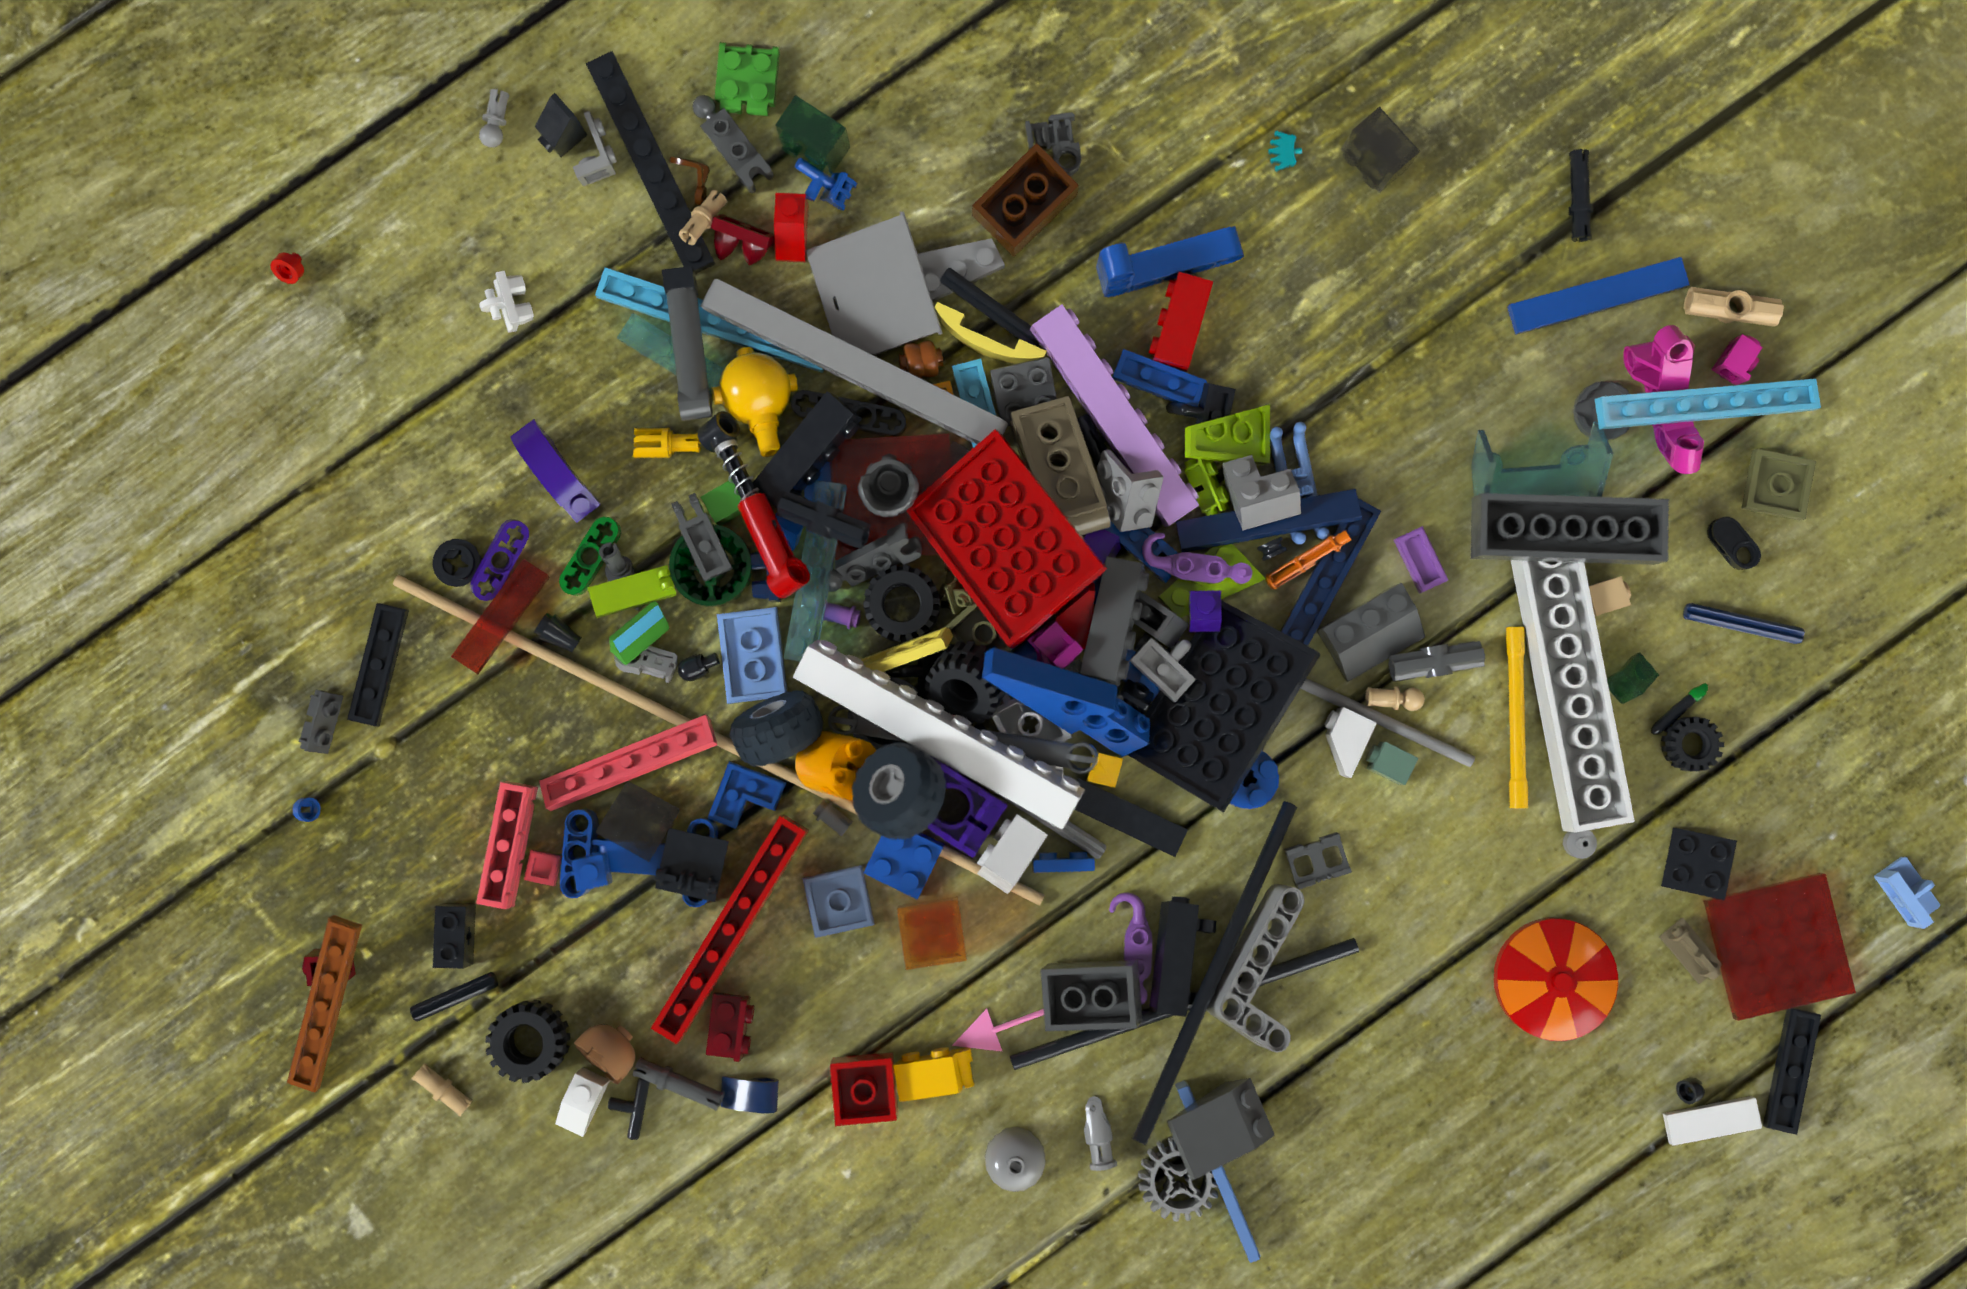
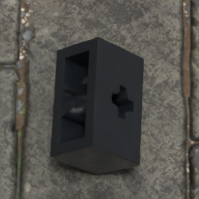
[432,903,476,969]

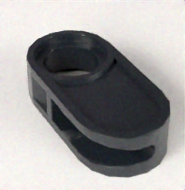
[1707,517,1761,570]

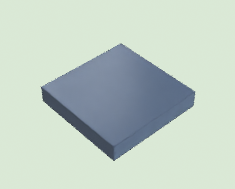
[802,865,875,938]

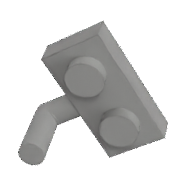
[1129,638,1196,702]

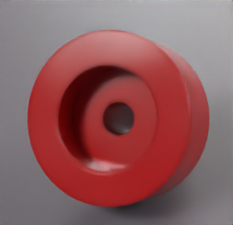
[270,252,304,284]

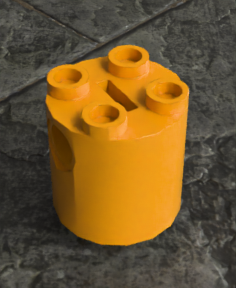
[795,731,876,800]

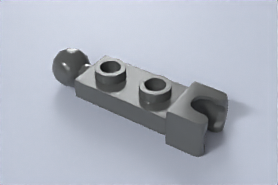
[692,95,774,193]
[819,523,922,592]

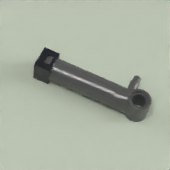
[662,266,713,421]

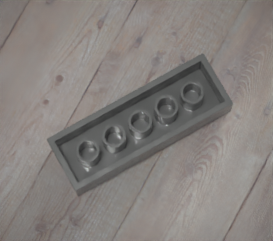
[1471,493,1669,565]

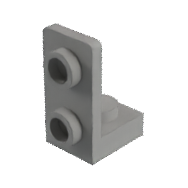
[573,111,617,187]

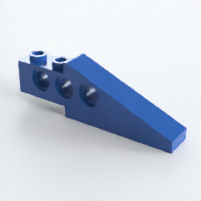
[983,648,1150,757]

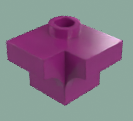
[1027,619,1083,669]

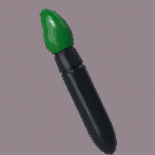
[1651,683,1708,735]

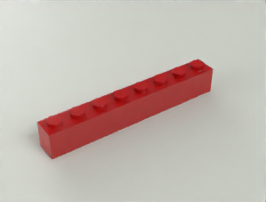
[650,814,809,1044]

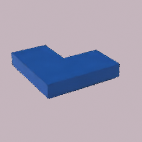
[708,761,787,829]

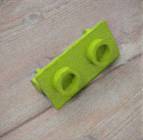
[1184,459,1230,516]

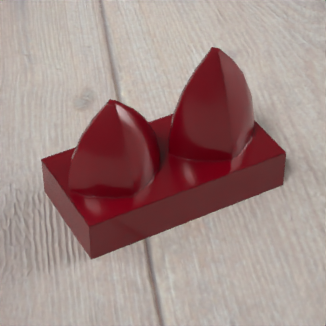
[710,214,775,266]

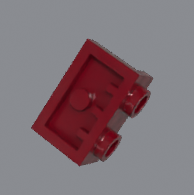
[706,993,755,1062]

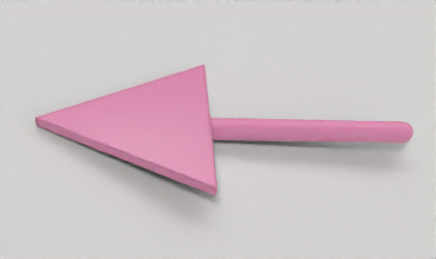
[952,1008,1044,1051]

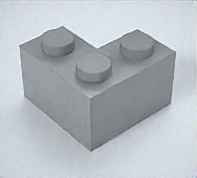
[1223,455,1301,531]

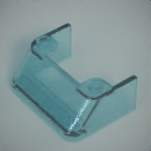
[1471,421,1614,497]

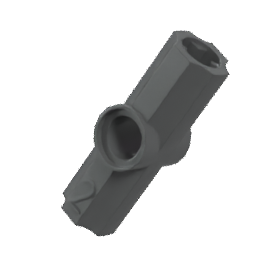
[1388,641,1485,681]

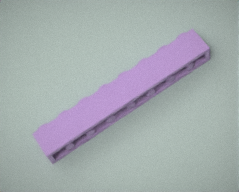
[1030,305,1199,527]

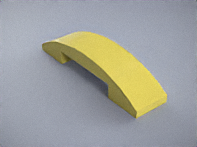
[935,302,1047,364]

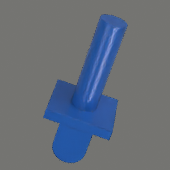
[795,158,857,210]

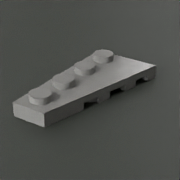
[918,238,1005,302]

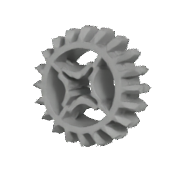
[1138,1136,1218,1222]

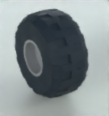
[730,690,824,767]
[852,742,946,840]

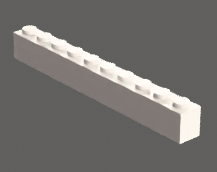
[793,640,1085,829]

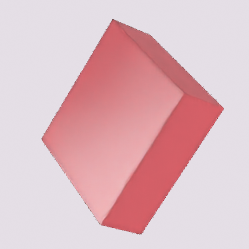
[524,850,562,886]

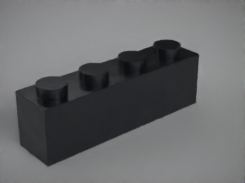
[752,391,863,508]

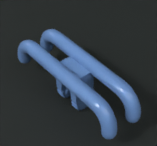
[1270,422,1330,545]

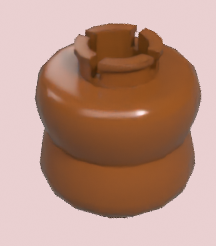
[898,340,943,378]

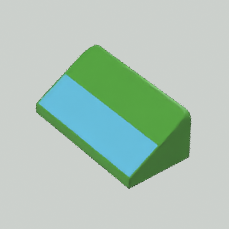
[609,601,669,665]

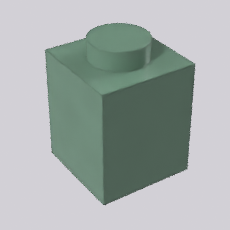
[1366,742,1419,785]

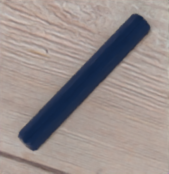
[1683,603,1805,644]

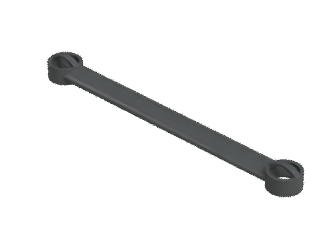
[828,705,1099,774]

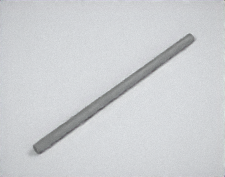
[1300,678,1475,767]

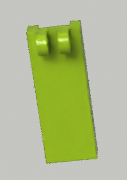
[587,565,676,618]

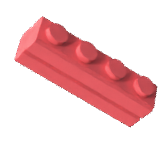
[476,781,538,909]

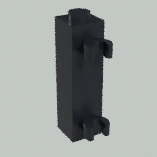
[1149,896,1217,1017]

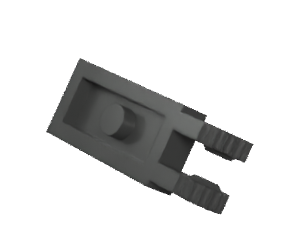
[671,493,733,582]

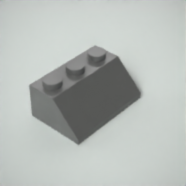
[1317,583,1425,682]

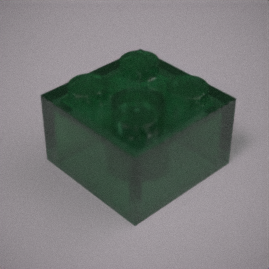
[775,95,850,176]

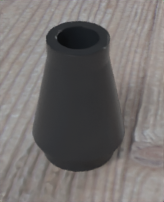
[534,612,582,652]

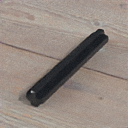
[940,268,1040,347]

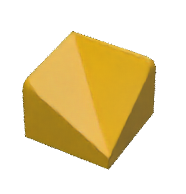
[1086,752,1123,788]

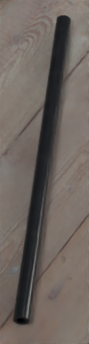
[1132,801,1297,1146]
[1010,938,1359,1070]

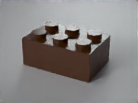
[972,143,1079,257]

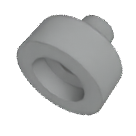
[1563,830,1597,859]

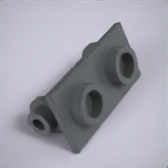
[298,689,343,754]

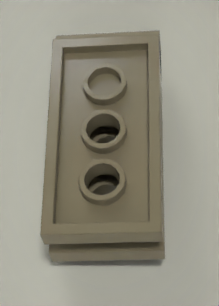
[1010,396,1110,536]

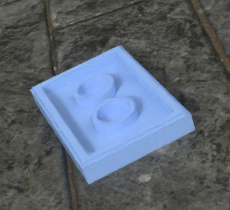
[717,607,788,704]

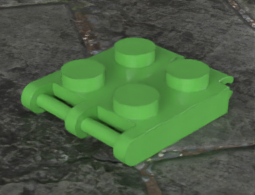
[715,42,780,116]

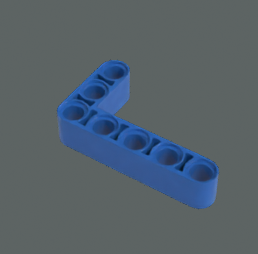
[1096,226,1244,298]

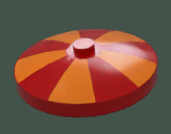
[1494,918,1618,1041]

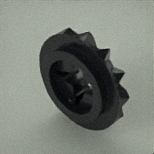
[432,539,482,587]

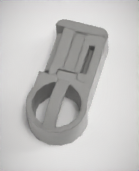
[614,646,678,683]

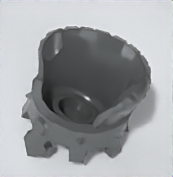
[858,453,919,517]

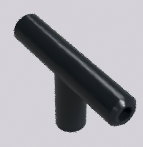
[607,1078,650,1140]

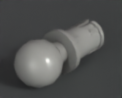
[479,89,510,148]

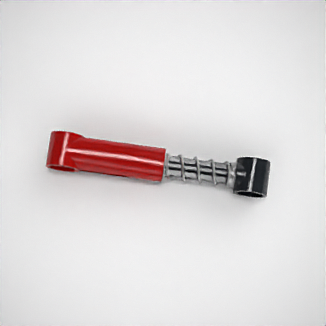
[698,411,810,599]

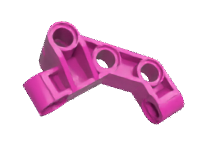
[1623,325,1704,474]

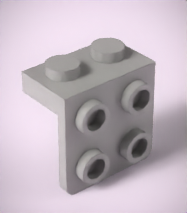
[1097,450,1164,532]

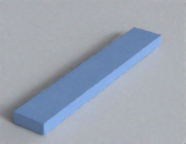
[1175,1080,1261,1263]

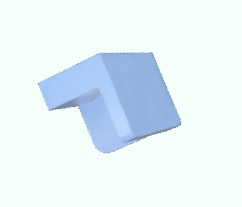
[1874,857,1940,929]

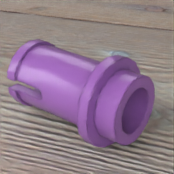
[821,601,861,630]

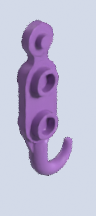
[1142,533,1252,584]
[1109,892,1152,1005]

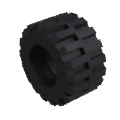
[863,565,940,643]
[925,641,1006,725]
[485,1000,571,1083]

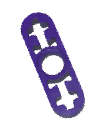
[470,519,529,601]

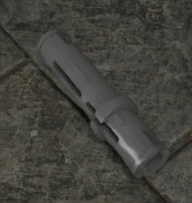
[633,1057,725,1111]

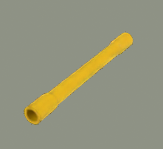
[1506,627,1528,808]

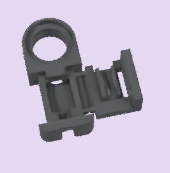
[1025,112,1081,176]

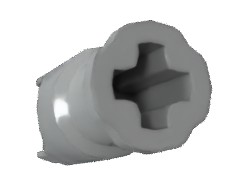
[1084,1096,1117,1171]

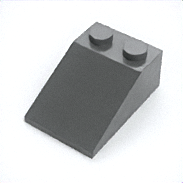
[1166,1078,1275,1180]

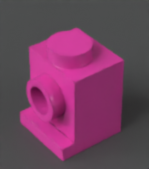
[1711,334,1763,385]

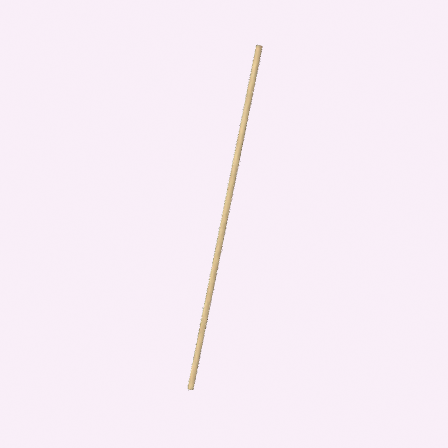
[393,575,1045,906]

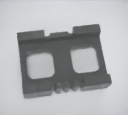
[1283,832,1352,889]

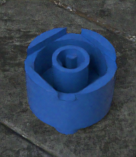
[1230,751,1279,809]

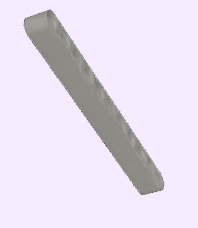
[700,279,1008,444]

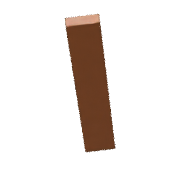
[287,915,362,1093]

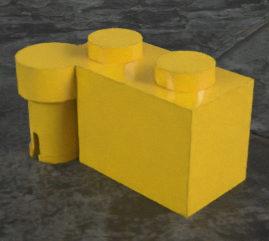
[893,1047,975,1102]

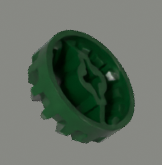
[669,524,752,607]

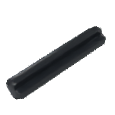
[410,972,498,1022]

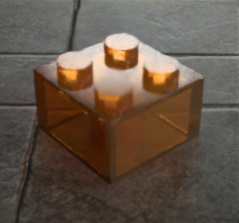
[897,896,967,970]

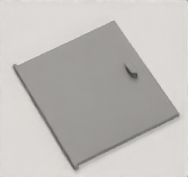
[806,211,943,356]

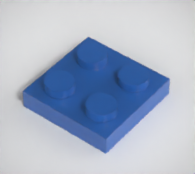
[863,833,945,900]

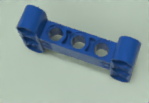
[560,809,719,908]

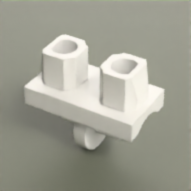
[479,271,534,333]

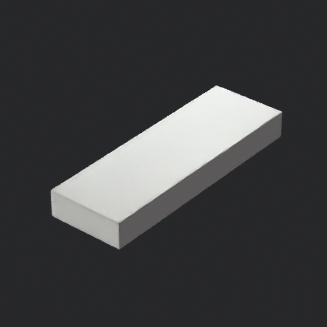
[1663,1096,1762,1146]

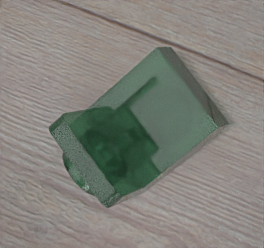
[1607,652,1659,704]

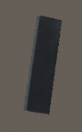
[347,603,409,727]
[1074,778,1188,857]
[1763,1007,1821,1135]

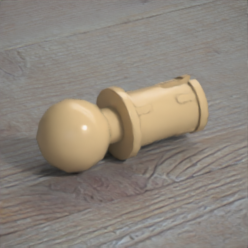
[1365,686,1425,711]

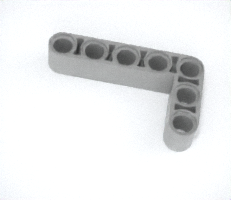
[1207,884,1304,1053]

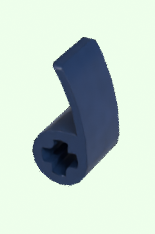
[721,1076,779,1114]

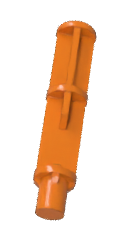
[1265,530,1351,590]

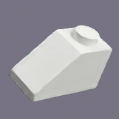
[1325,707,1376,778]
[555,1067,610,1137]

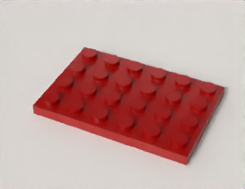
[906,429,1107,649]

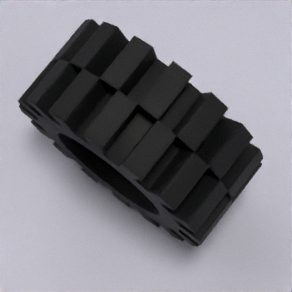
[1661,717,1724,772]

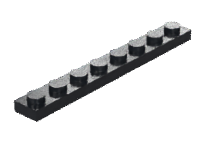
[586,51,715,274]

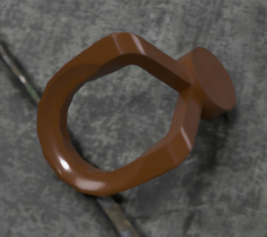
[669,156,710,205]

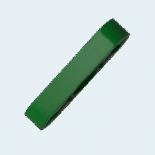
[559,517,621,596]

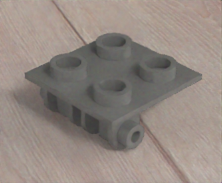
[990,357,1057,426]

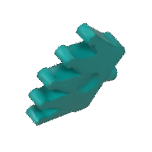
[1268,131,1302,171]

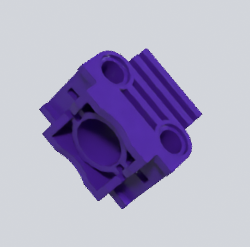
[927,755,1008,858]

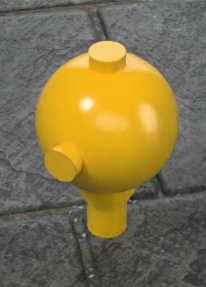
[711,347,798,457]

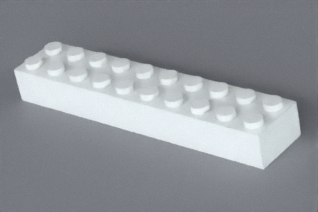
[1511,560,1635,833]

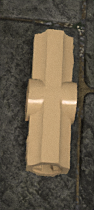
[1683,287,1784,327]

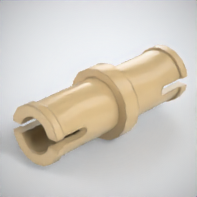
[679,190,727,245]
[412,1063,473,1117]

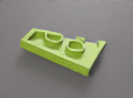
[1185,404,1270,465]
[1158,544,1266,618]

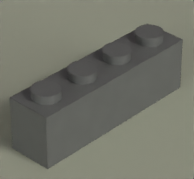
[1080,557,1149,687]

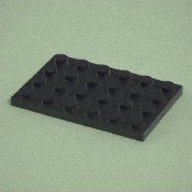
[1128,600,1321,813]

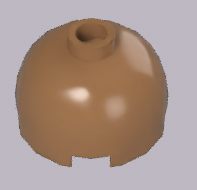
[574,1024,635,1085]

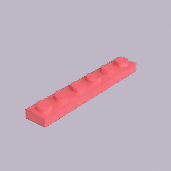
[539,715,718,811]

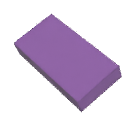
[1394,526,1448,594]

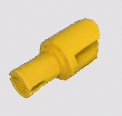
[633,428,701,458]

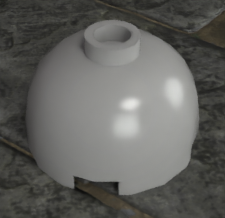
[985,1127,1046,1192]

